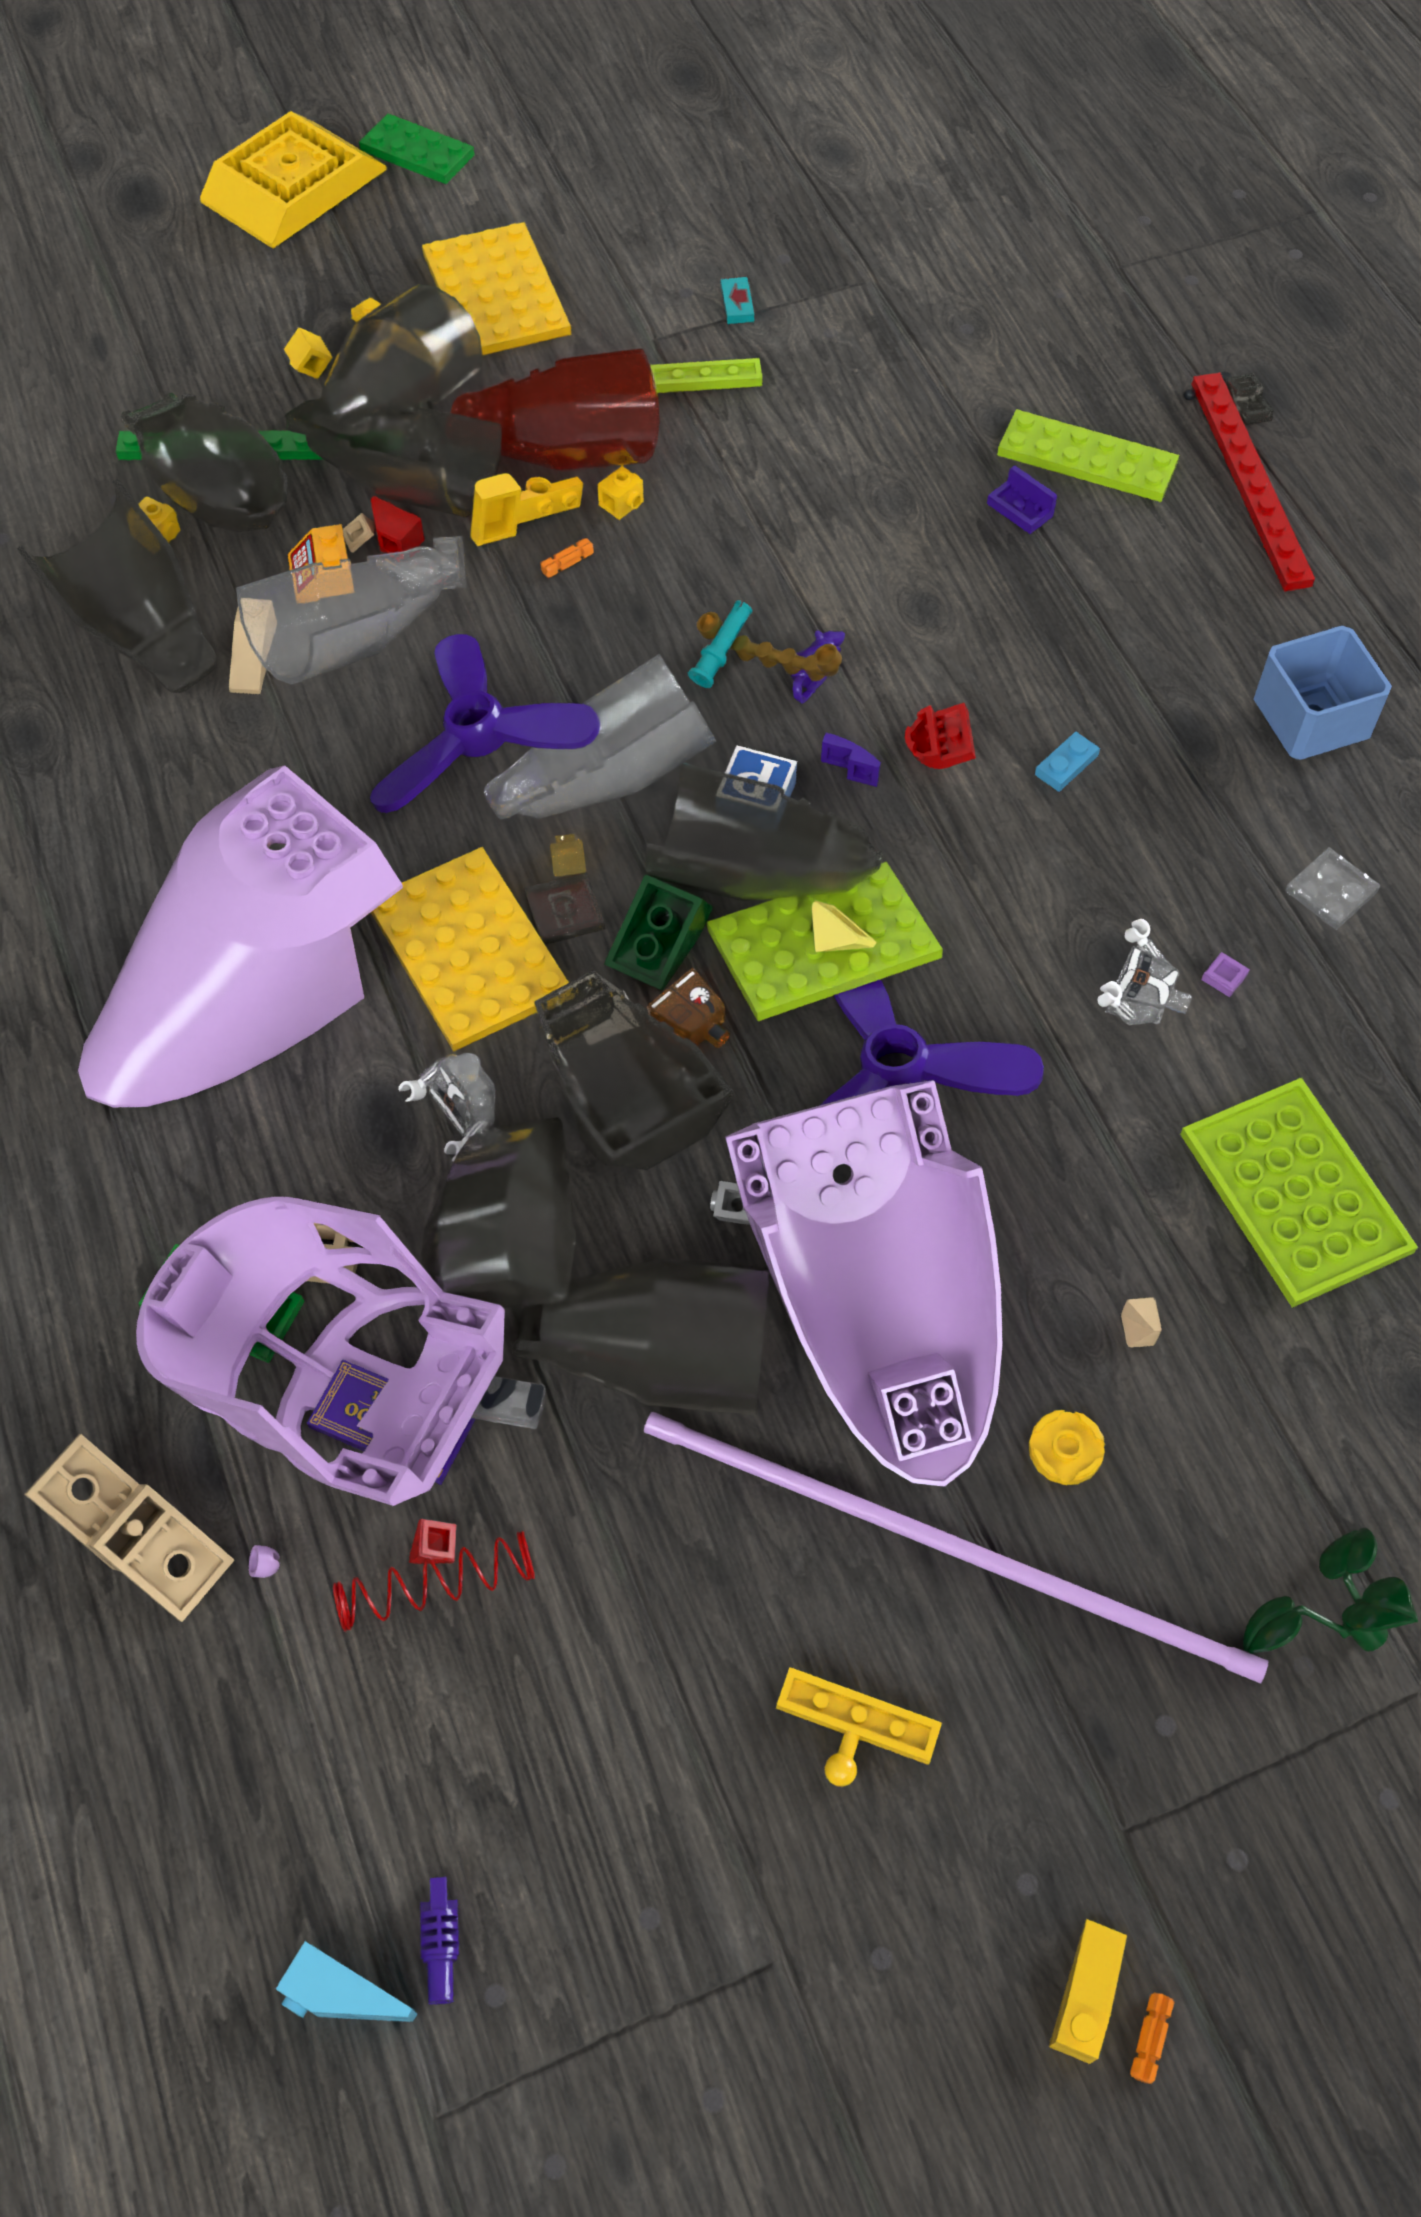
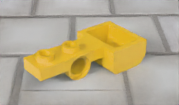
[470,473,583,546]

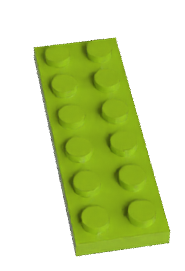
[997,409,1179,502]

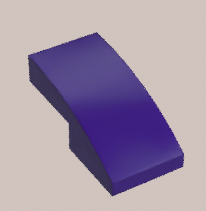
[821,732,881,787]

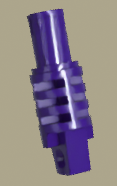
[420,1877,459,2005]

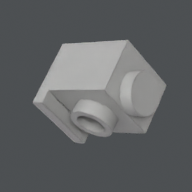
[710,1181,750,1225]

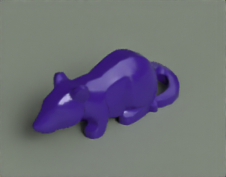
[791,630,845,703]

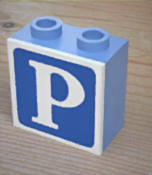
[716,746,797,831]

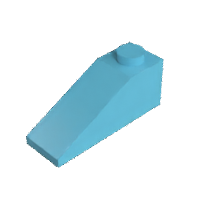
[276,1941,417,2022]

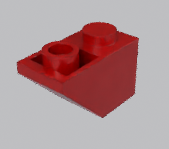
[370,496,425,562]

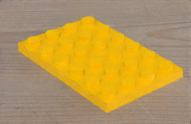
[422,222,571,359]
[371,847,573,1051]

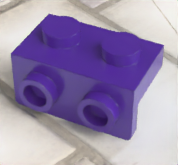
[987,466,1057,534]

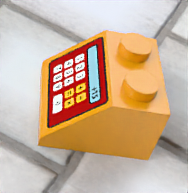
[287,524,354,602]

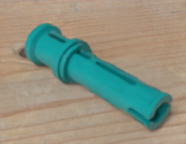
[688,600,752,688]

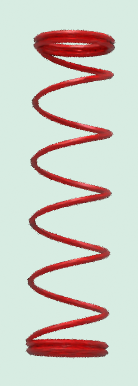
[333,1530,535,1632]

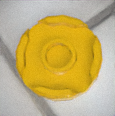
[1029,1410,1105,1485]

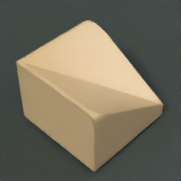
[1121,1297,1162,1347]

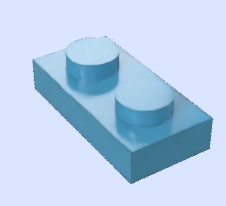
[1035,731,1100,792]

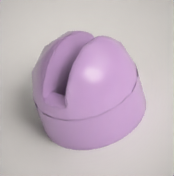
[249,1545,280,1578]

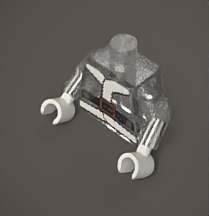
[1098,919,1193,1025]
[399,1053,495,1162]

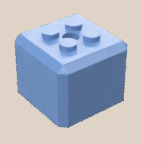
[1254,626,1392,760]

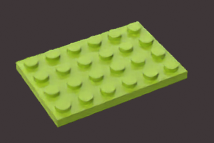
[707,862,943,1021]
[1180,1078,1418,1308]

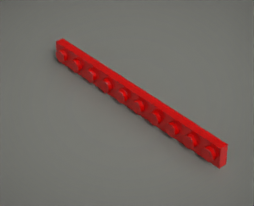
[1192,373,1315,592]

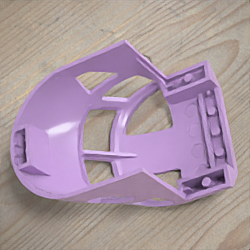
[136,1197,505,1506]

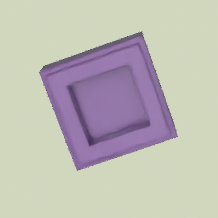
[1201,952,1250,997]

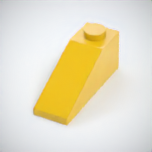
[1049,1919,1127,2064]

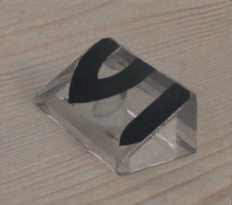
[471,1376,546,1429]

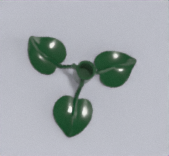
[1243,1528,1418,1654]

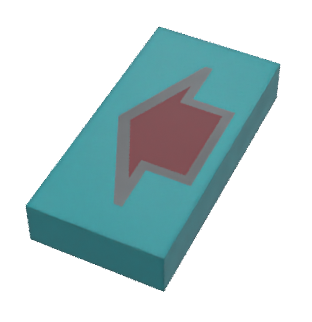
[720,277,754,324]

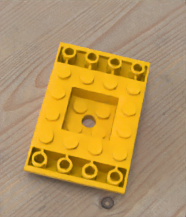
[200,111,387,248]

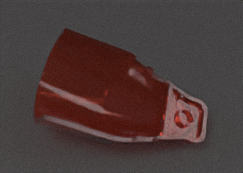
[446,348,660,472]

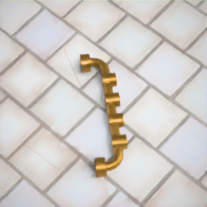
[697,612,842,681]

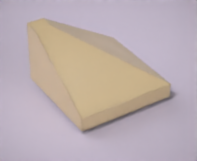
[343,513,375,553]

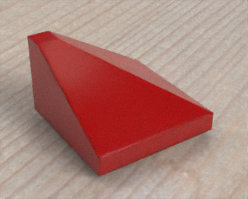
[409,1519,456,1564]

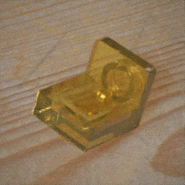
[549,834,586,876]

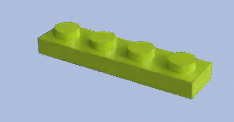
[649,358,762,393]

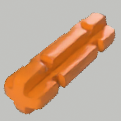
[540,538,594,578]
[1130,1993,1174,2084]

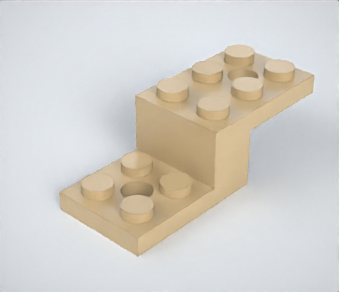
[25,1434,234,1622]

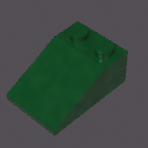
[604,874,713,991]

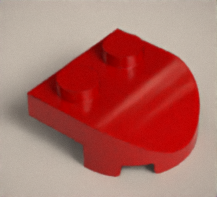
[905,703,976,769]

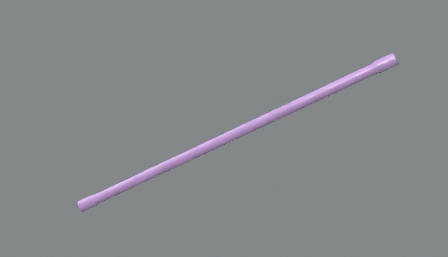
[644,1411,1269,1683]

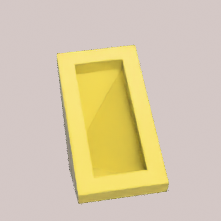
[811,901,877,952]

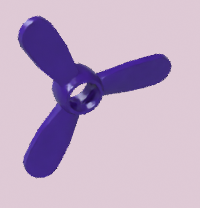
[370,634,601,813]
[821,979,1044,1105]

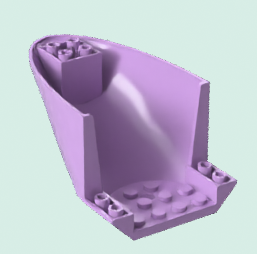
[78,766,403,1108]
[725,1080,1002,1486]

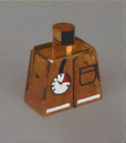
[647,968,730,1049]

